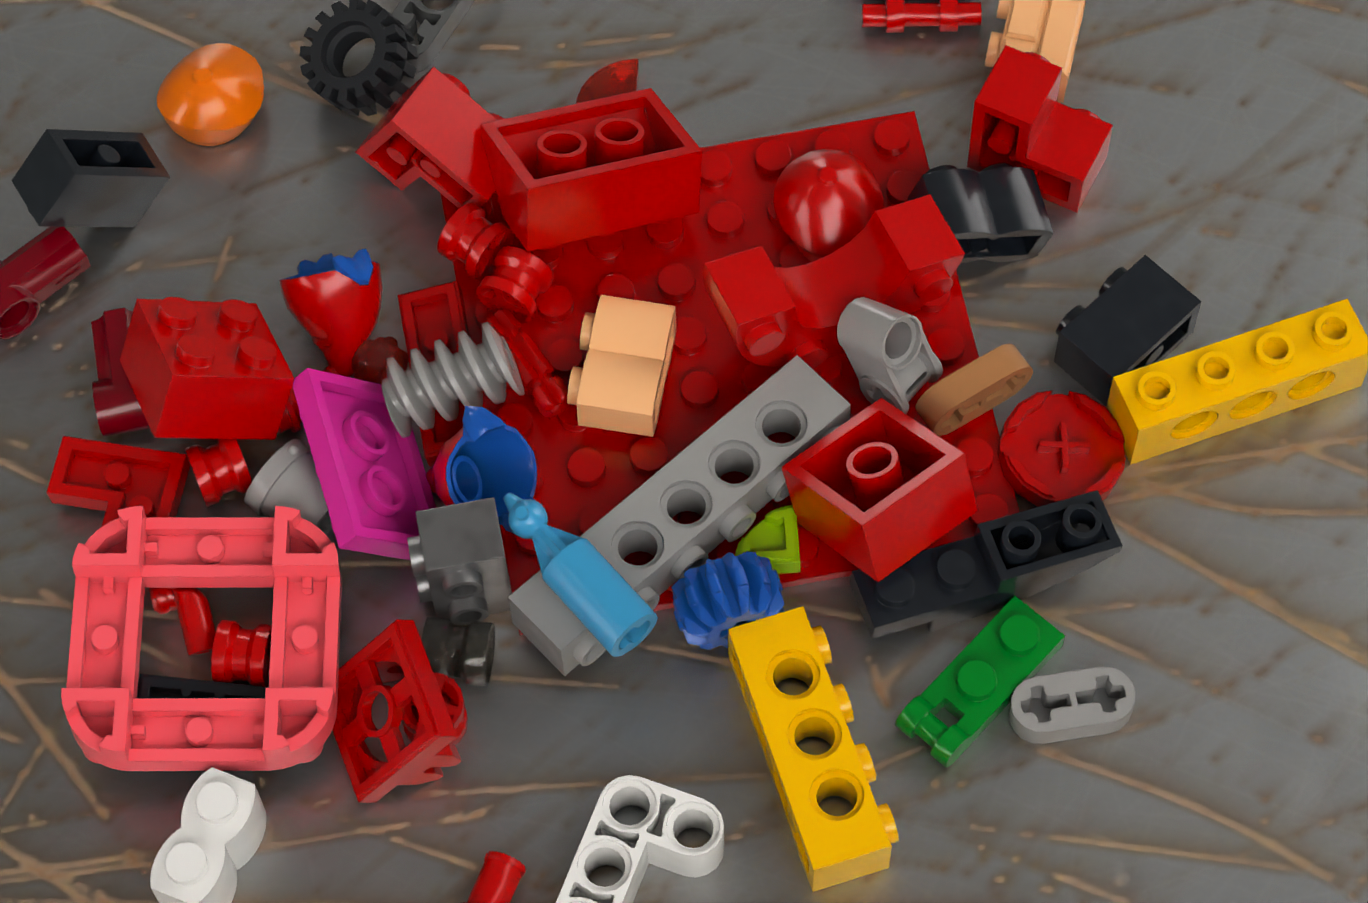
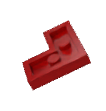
[47,436,190,527]

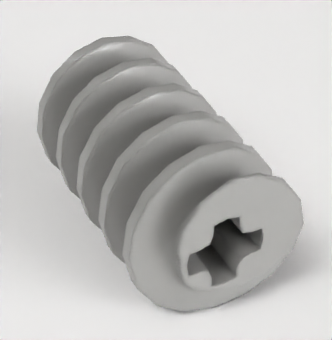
[381,322,524,438]

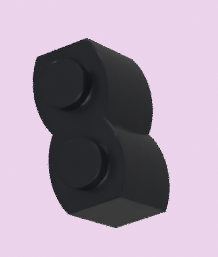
[908,163,1054,264]

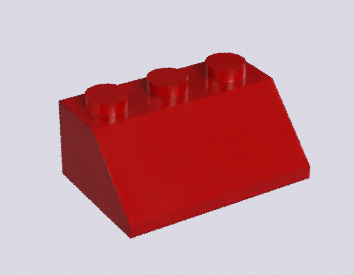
[480,88,702,252]

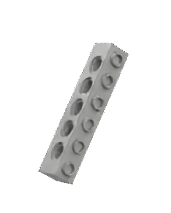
[508,355,851,676]

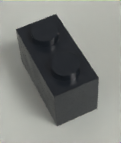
[12,129,170,227]
[1054,255,1202,406]

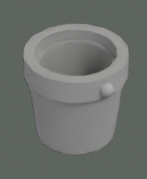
[244,439,332,534]

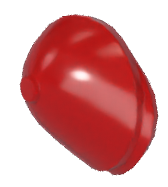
[773,149,884,262]

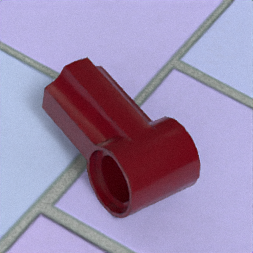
[0,227,91,340]
[91,308,150,437]

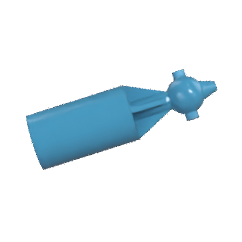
[503,493,658,657]

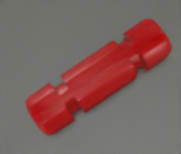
[482,309,571,418]

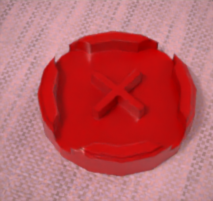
[997,390,1126,507]

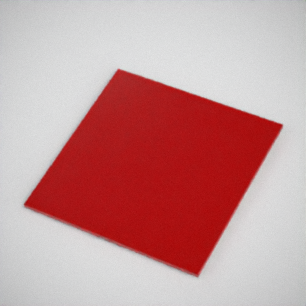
[441,111,1020,636]

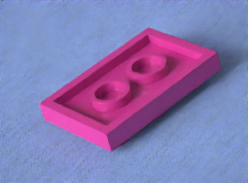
[292,368,437,560]

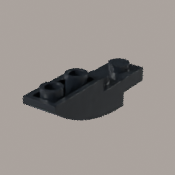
[849,490,1123,639]

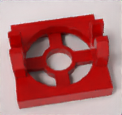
[332,619,462,803]

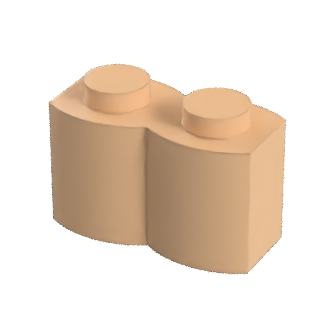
[567,295,676,437]

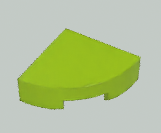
[735,505,801,574]

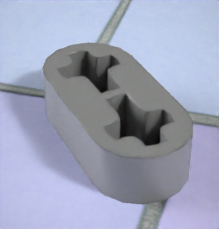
[1009,667,1136,744]

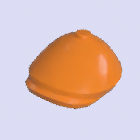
[157,43,264,146]

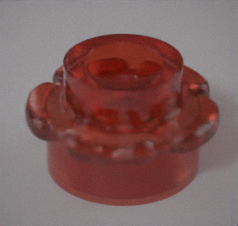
[351,336,409,384]

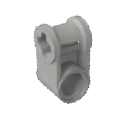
[837,297,943,414]

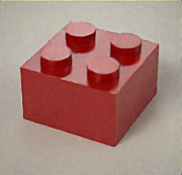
[120,297,295,440]
[781,397,978,582]

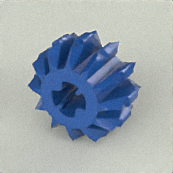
[672,551,785,650]

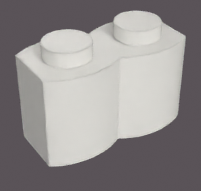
[150,767,267,903]

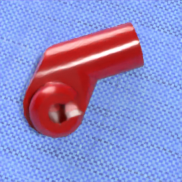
[149,588,216,656]

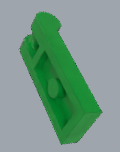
[895,595,1065,768]

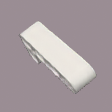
[556,775,724,903]

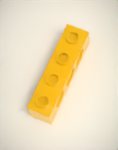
[1106,298,1368,465]
[728,606,899,892]

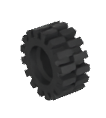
[299,0,418,116]

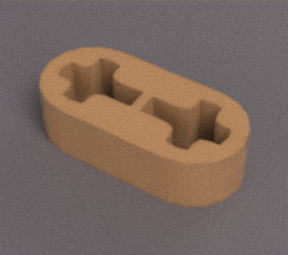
[915,343,1033,436]

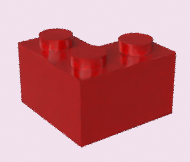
[967,45,1113,213]
[355,67,504,208]

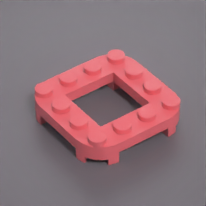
[61,506,342,771]

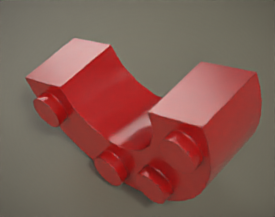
[702,194,965,369]

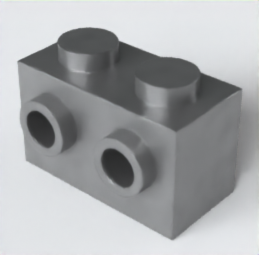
[407,497,512,625]

